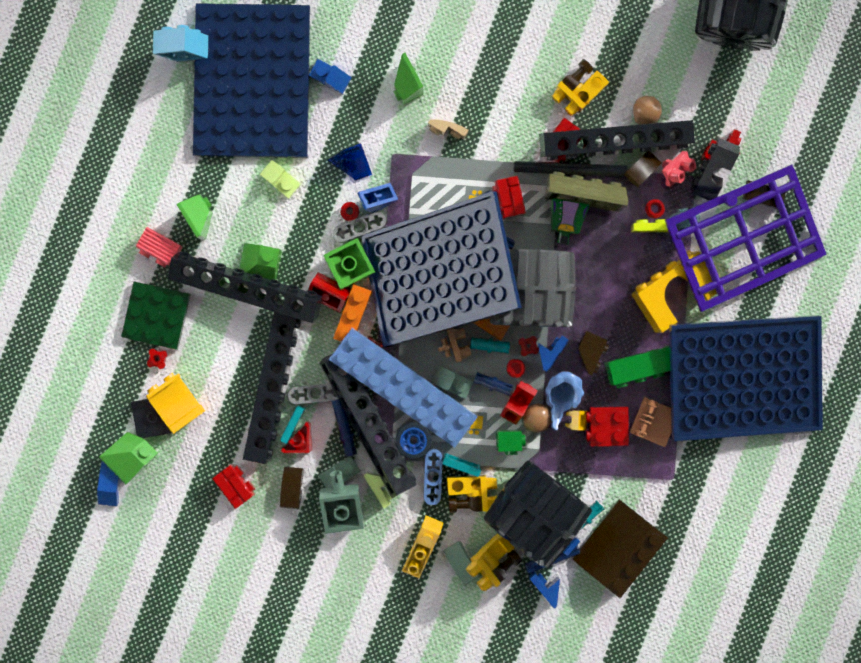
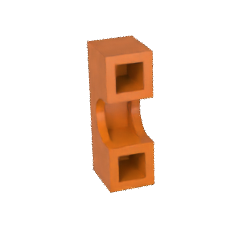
[333,284,372,341]

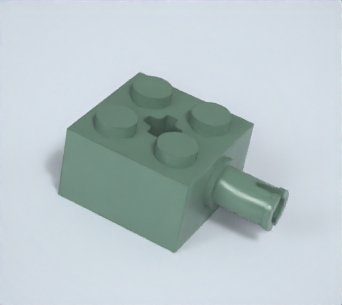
[319,470,364,534]

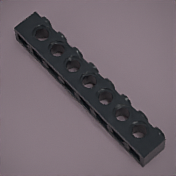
[539,120,695,160]
[168,252,323,323]
[242,312,301,464]
[319,354,417,498]

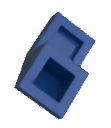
[97,461,121,507]

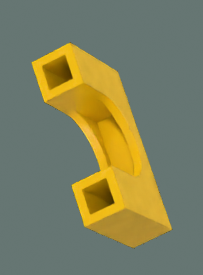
[631,250,717,333]

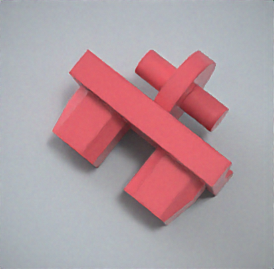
[662,151,696,187]

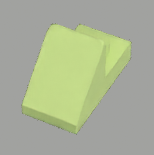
[260,160,301,199]
[363,472,392,508]

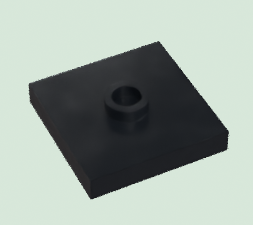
[131,399,172,439]

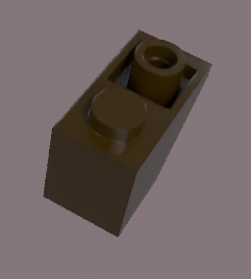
[577,331,609,376]

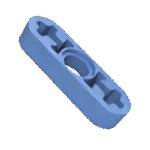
[424,448,442,505]

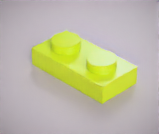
[631,219,669,233]

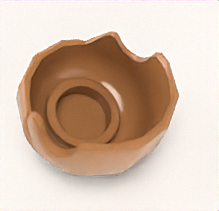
[633,96,662,125]
[522,403,552,433]

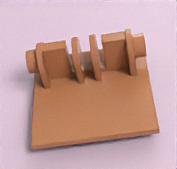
[629,397,672,447]

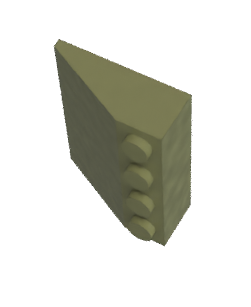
[544,172,628,212]

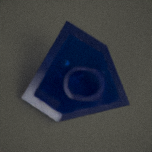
[327,143,372,181]

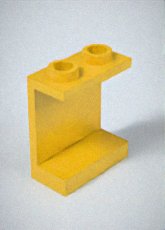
[146,373,205,434]

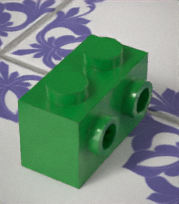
[496,430,526,455]

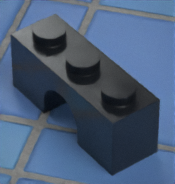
[692,138,740,200]

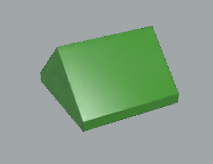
[323,238,375,290]

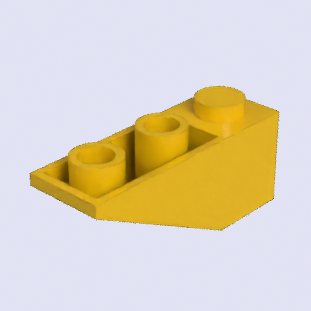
[402,515,443,579]

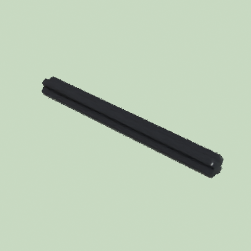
[513,161,628,177]

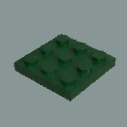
[121,281,191,350]

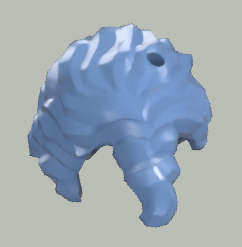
[545,372,584,431]

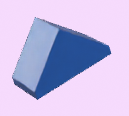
[357,183,398,213]

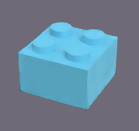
[153,25,208,62]

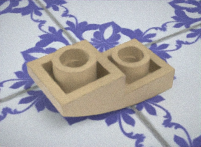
[428,120,469,139]

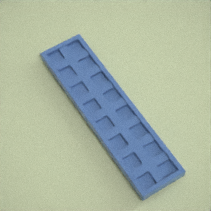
[329,328,477,448]

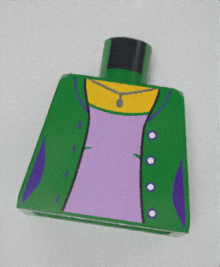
[551,198,589,245]

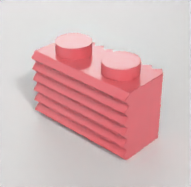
[136,227,183,267]

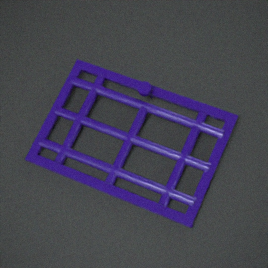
[664,164,827,312]

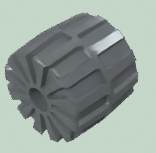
[490,249,576,327]

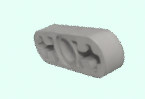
[333,212,386,243]
[288,383,338,404]

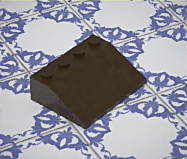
[572,499,668,598]

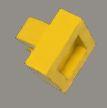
[565,410,587,430]

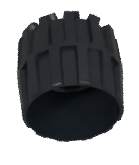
[695,0,788,51]
[484,460,592,568]

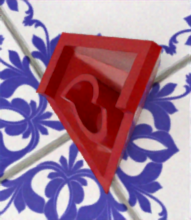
[281,421,312,453]

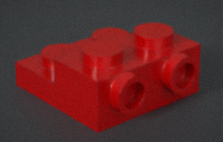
[586,407,629,446]

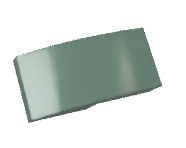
[443,541,481,585]

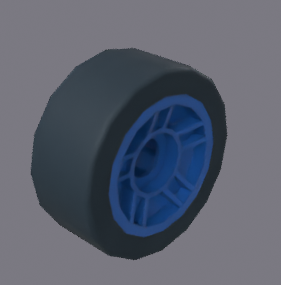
[395,422,432,459]

